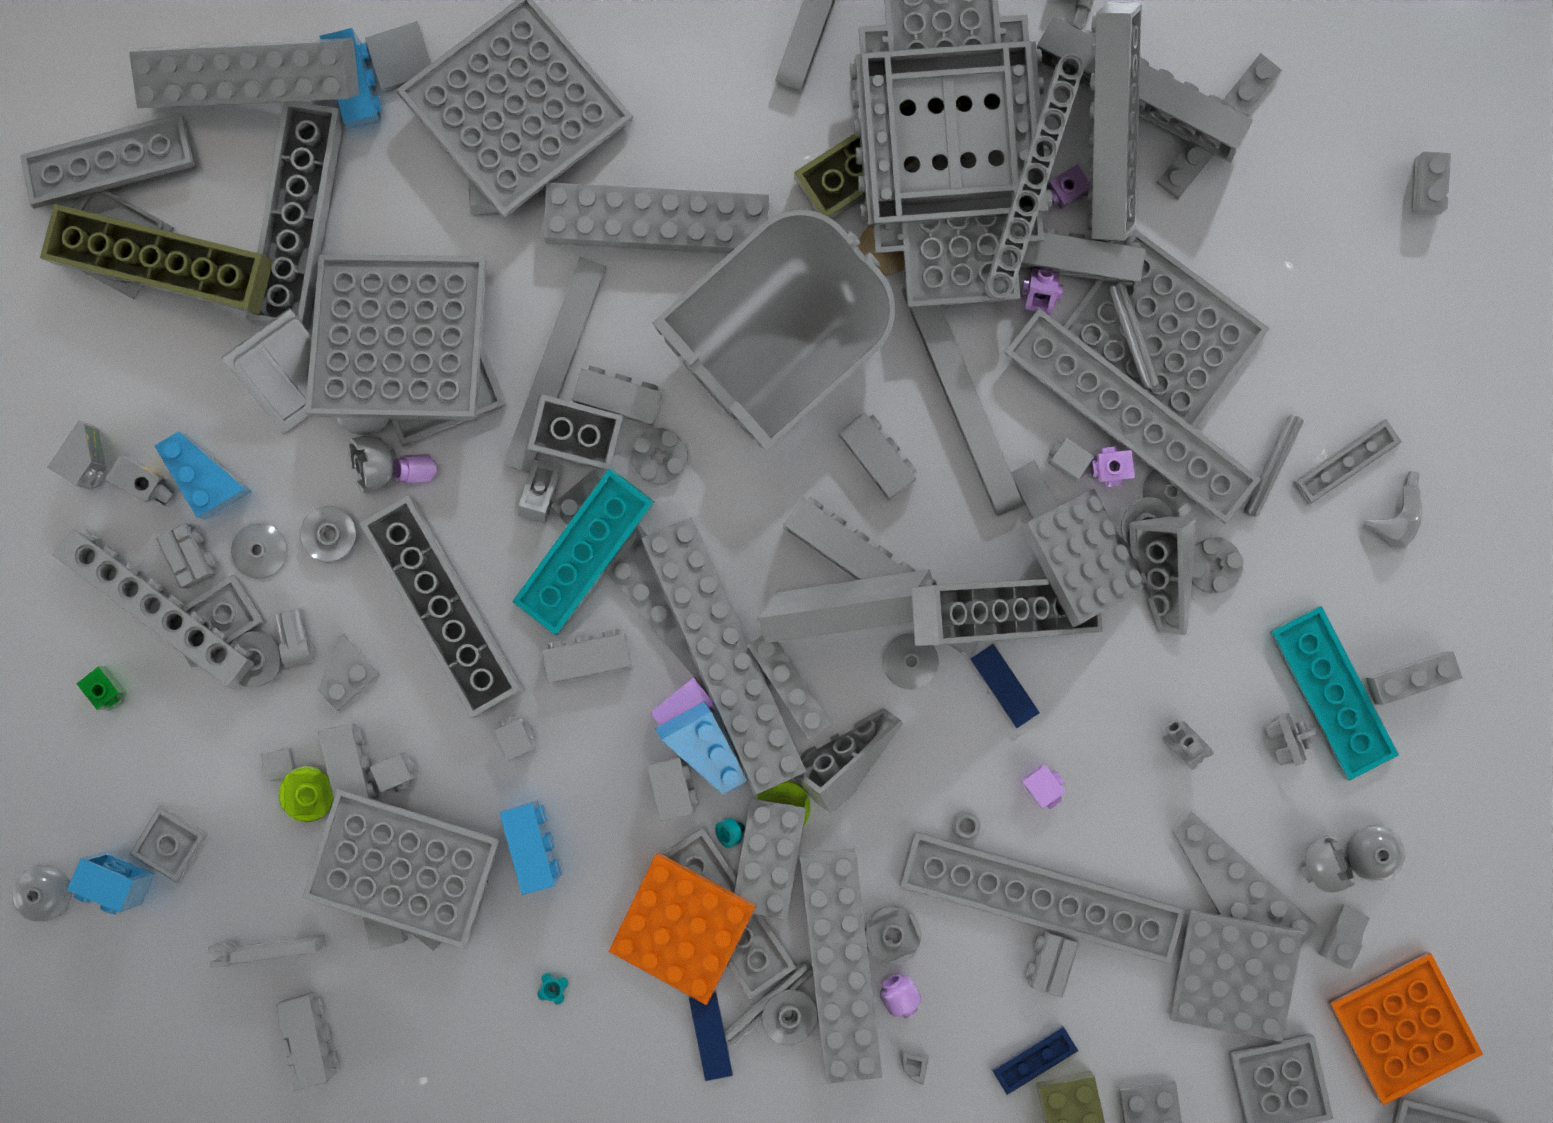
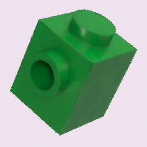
[76,666,126,711]

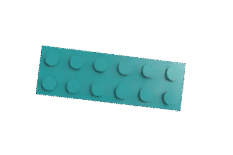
[512,468,655,635]
[1270,606,1399,781]

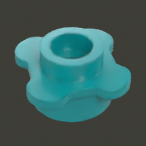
[537,973,568,1005]

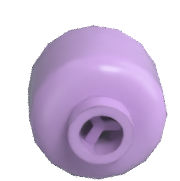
[880,974,921,1018]

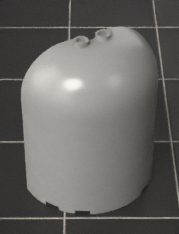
[652,210,895,450]

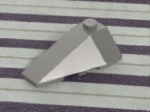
[1130,516,1196,635]

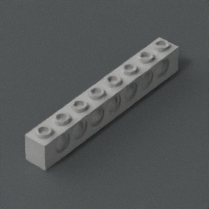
[52,529,254,689]

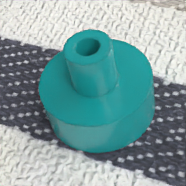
[715,818,745,848]

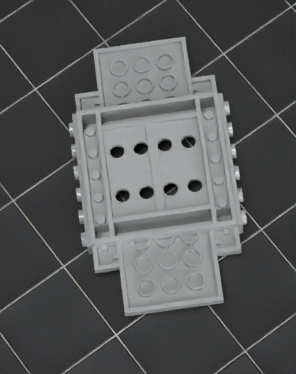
[850,0,1052,308]

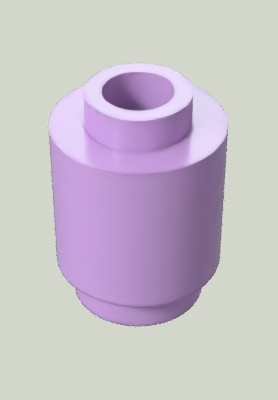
[393,454,437,483]

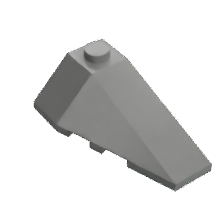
[794,708,903,814]

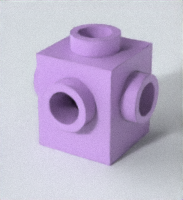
[1021,268,1063,314]
[1091,446,1135,487]

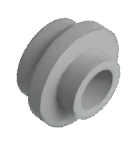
[952,812,980,840]

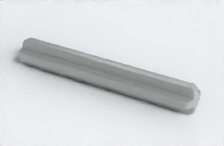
[1110,283,1159,390]
[1244,415,1304,517]
[724,961,813,1045]

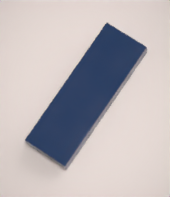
[970,643,1040,728]
[689,992,733,1081]
[992,1026,1078,1095]

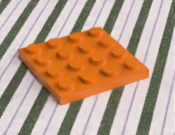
[608,853,757,1005]
[1330,952,1483,1106]

